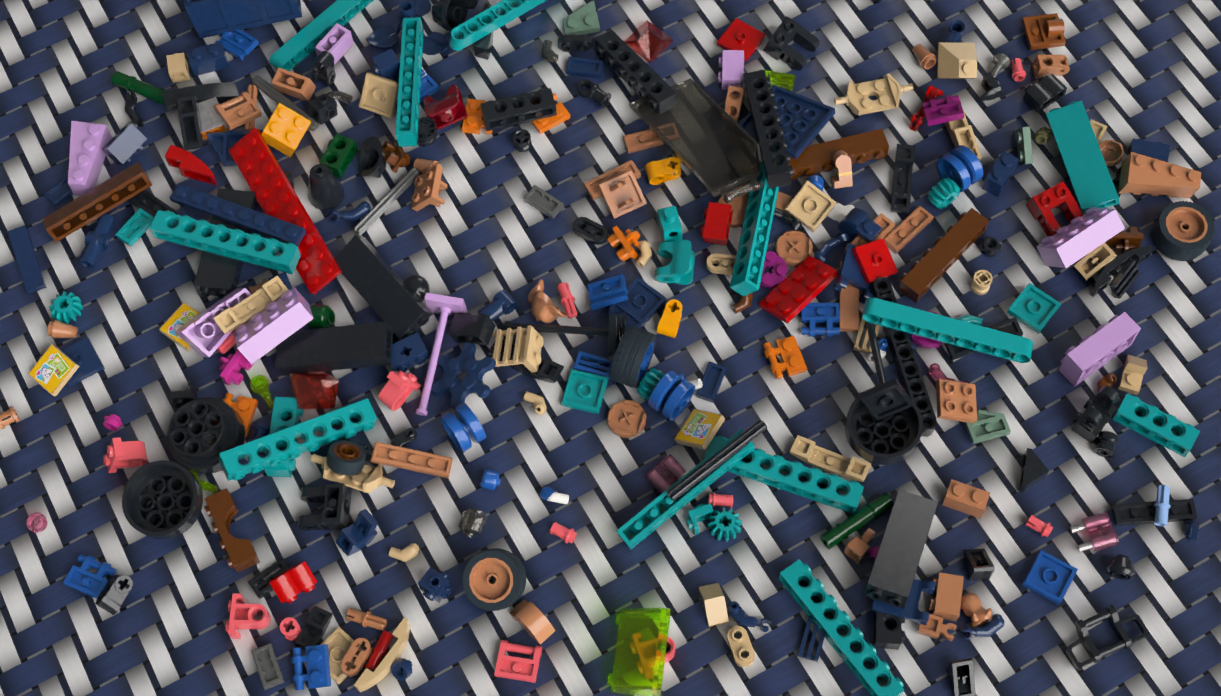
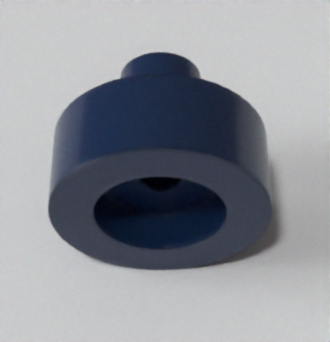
[391,658,412,681]

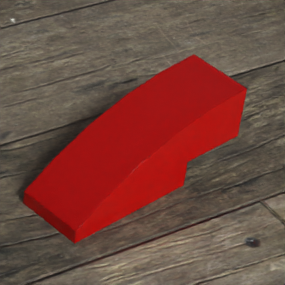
[165,145,217,186]

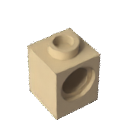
[166,53,190,83]

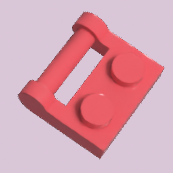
[494,640,542,683]

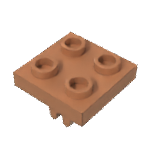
[411,165,448,211]
[598,170,647,219]
[936,379,977,423]

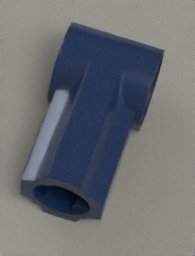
[943,20,965,43]
[478,290,518,322]

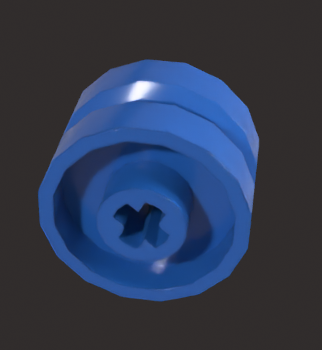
[936,145,983,193]
[648,370,695,421]
[439,402,487,453]

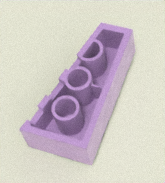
[68,121,112,196]
[174,288,252,357]

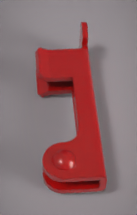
[909,85,943,132]

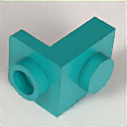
[686,503,714,535]

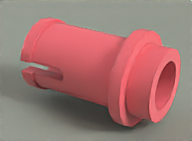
[1010,58,1026,82]
[708,492,733,508]
[1025,515,1053,538]
[550,522,577,543]

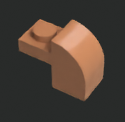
[509,600,556,645]

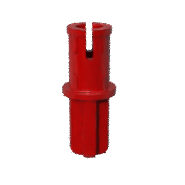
[365,631,393,672]

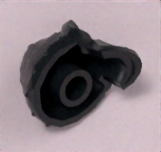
[432,0,478,32]

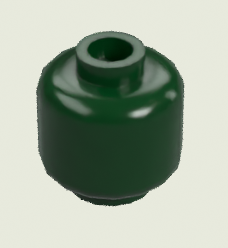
[308,305,335,329]

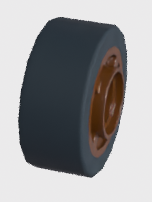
[327,440,366,475]

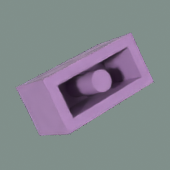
[315,23,354,65]
[718,50,744,90]

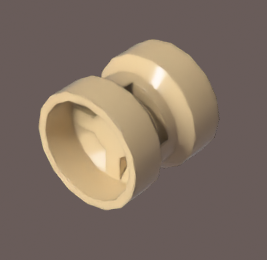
[971,270,993,295]

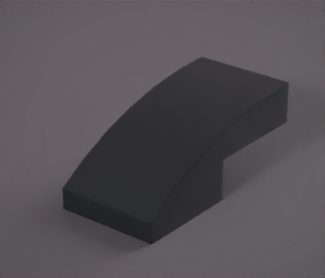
[294,606,333,651]

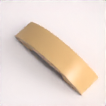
[213,275,288,334]
[790,435,871,482]
[354,617,410,692]

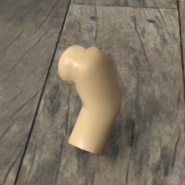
[636,240,652,268]
[524,391,547,415]
[389,543,419,562]

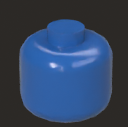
[806,175,824,191]
[480,469,501,491]

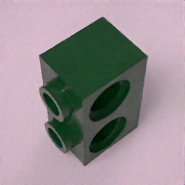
[319,134,358,179]

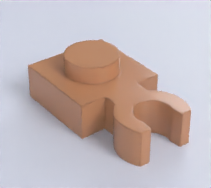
[917,614,957,641]

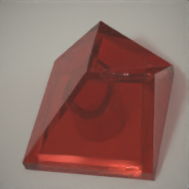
[624,20,673,63]
[290,373,338,409]

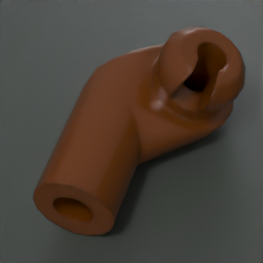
[732,293,753,314]
[1097,373,1117,393]

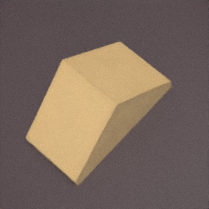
[1074,242,1117,280]
[699,583,729,627]

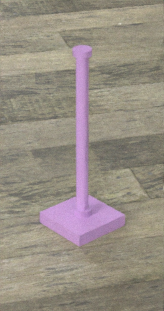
[416,293,468,416]

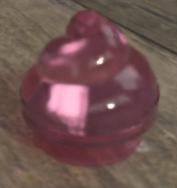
[26,513,47,533]

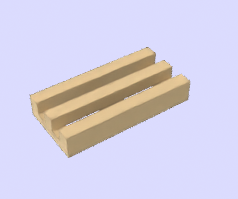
[853,318,880,354]

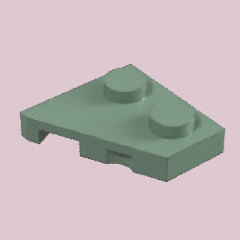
[563,1,600,35]
[1014,127,1033,166]
[964,410,1011,444]

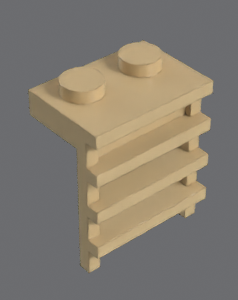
[492,325,544,372]

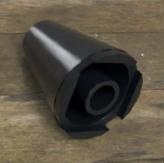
[308,164,344,210]

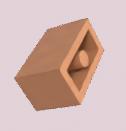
[271,67,316,102]
[942,479,990,519]
[929,572,964,622]

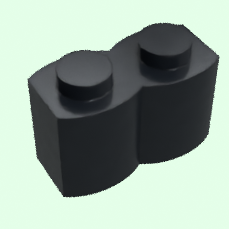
[1023,74,1067,113]

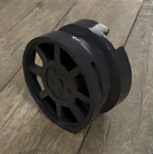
[417,118,438,147]

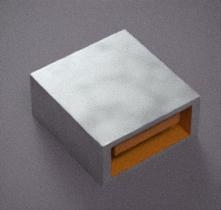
[198,97,229,141]

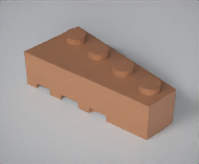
[1118,152,1201,198]

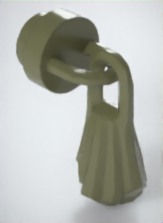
[1034,127,1053,144]

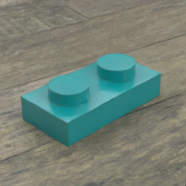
[115,208,154,247]

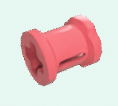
[280,617,302,641]

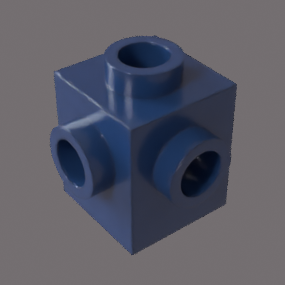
[418,567,452,603]

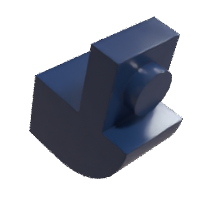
[838,208,882,243]
[336,509,378,556]

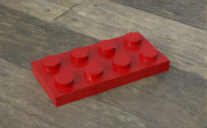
[759,255,838,324]

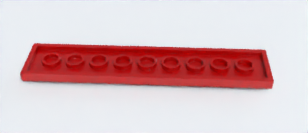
[229,128,342,295]

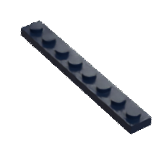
[170,183,306,247]

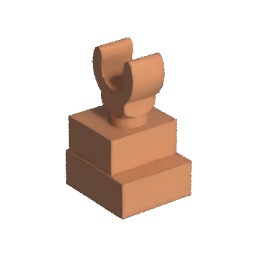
[844,528,876,564]

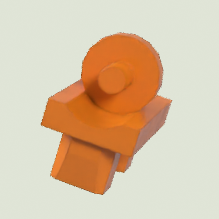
[607,226,640,261]

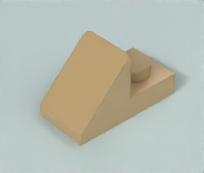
[1118,355,1148,395]

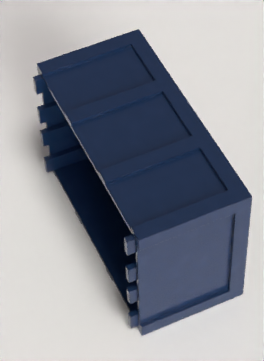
[184,0,302,39]

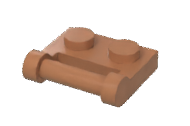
[213,91,262,130]

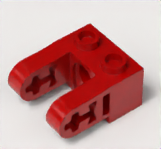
[1026,181,1083,237]

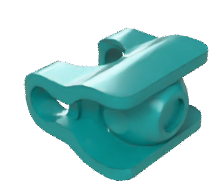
[654,240,695,285]

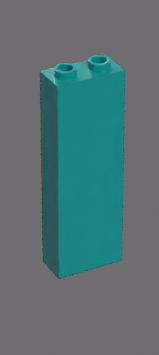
[1046,100,1120,215]

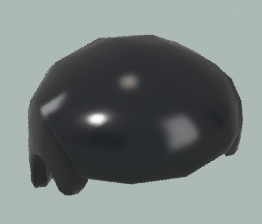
[404,275,430,301]

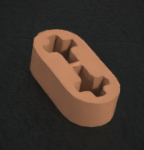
[341,638,372,677]

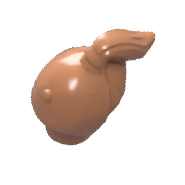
[528,279,567,324]

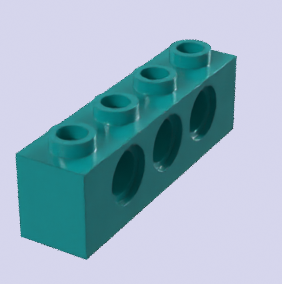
[1112,394,1200,457]
[264,397,304,478]

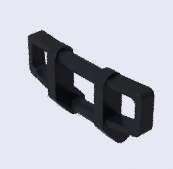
[1065,605,1149,669]

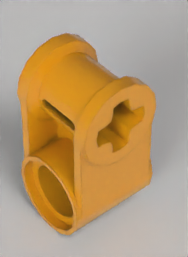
[645,157,681,185]
[657,299,683,338]

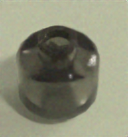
[458,507,487,538]

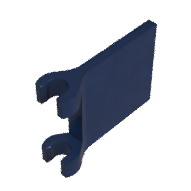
[834,243,874,304]
[872,579,936,625]

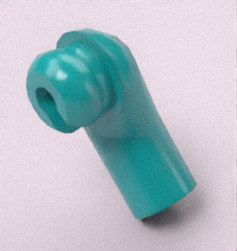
[957,314,983,326]

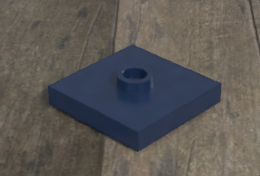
[61,337,105,387]

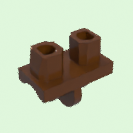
[382,140,411,173]
[1105,227,1144,254]

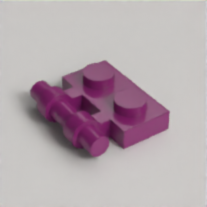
[922,95,964,126]

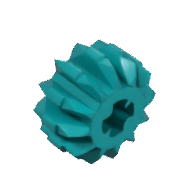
[928,177,960,209]
[49,292,83,324]
[637,368,665,401]
[708,507,742,542]

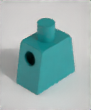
[656,206,683,242]

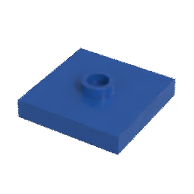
[1022,549,1078,605]

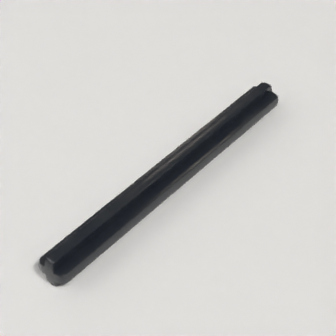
[667,420,767,501]

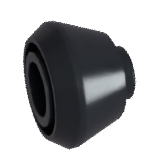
[1106,554,1135,580]

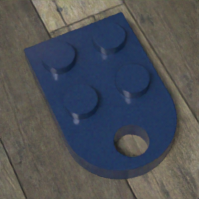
[609,277,667,329]

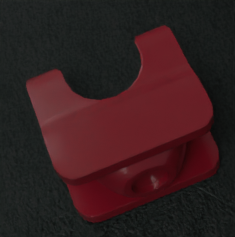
[423,84,467,130]

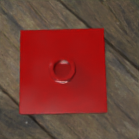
[717,18,766,62]
[852,238,898,284]

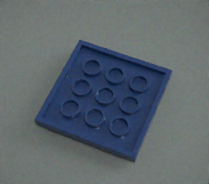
[734,85,835,159]

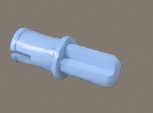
[1154,485,1171,526]

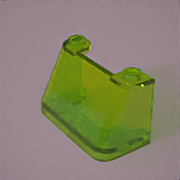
[607,608,671,696]

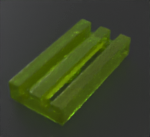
[765,70,795,91]

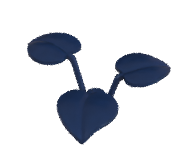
[366,0,449,55]

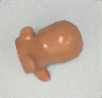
[961,593,992,627]

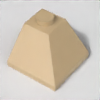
[937,42,977,79]

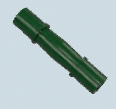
[111,71,167,105]
[820,493,894,550]

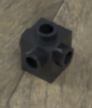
[307,93,338,125]

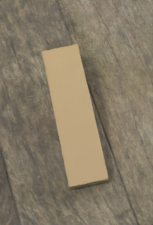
[945,114,982,160]

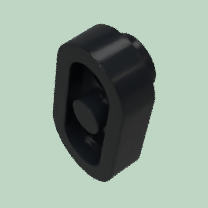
[558,35,593,52]
[573,217,608,245]

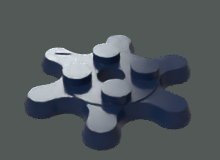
[431,342,496,409]

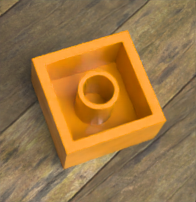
[261,103,311,158]

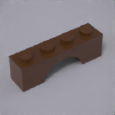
[204,488,260,573]

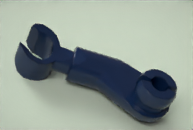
[329,201,370,223]
[814,233,849,262]
[728,601,772,632]
[959,614,1005,640]

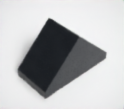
[1019,448,1049,492]
[964,548,995,581]
[946,658,976,696]

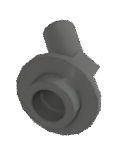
[991,53,1010,77]

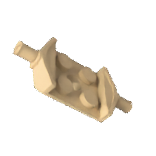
[834,74,913,115]
[311,453,395,493]

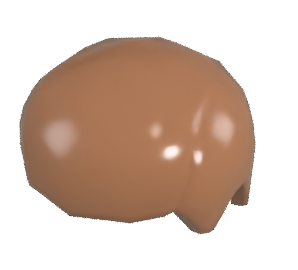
[1099,140,1124,167]

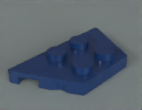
[207,130,270,167]

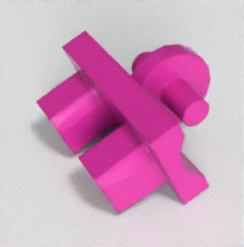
[219,350,254,386]

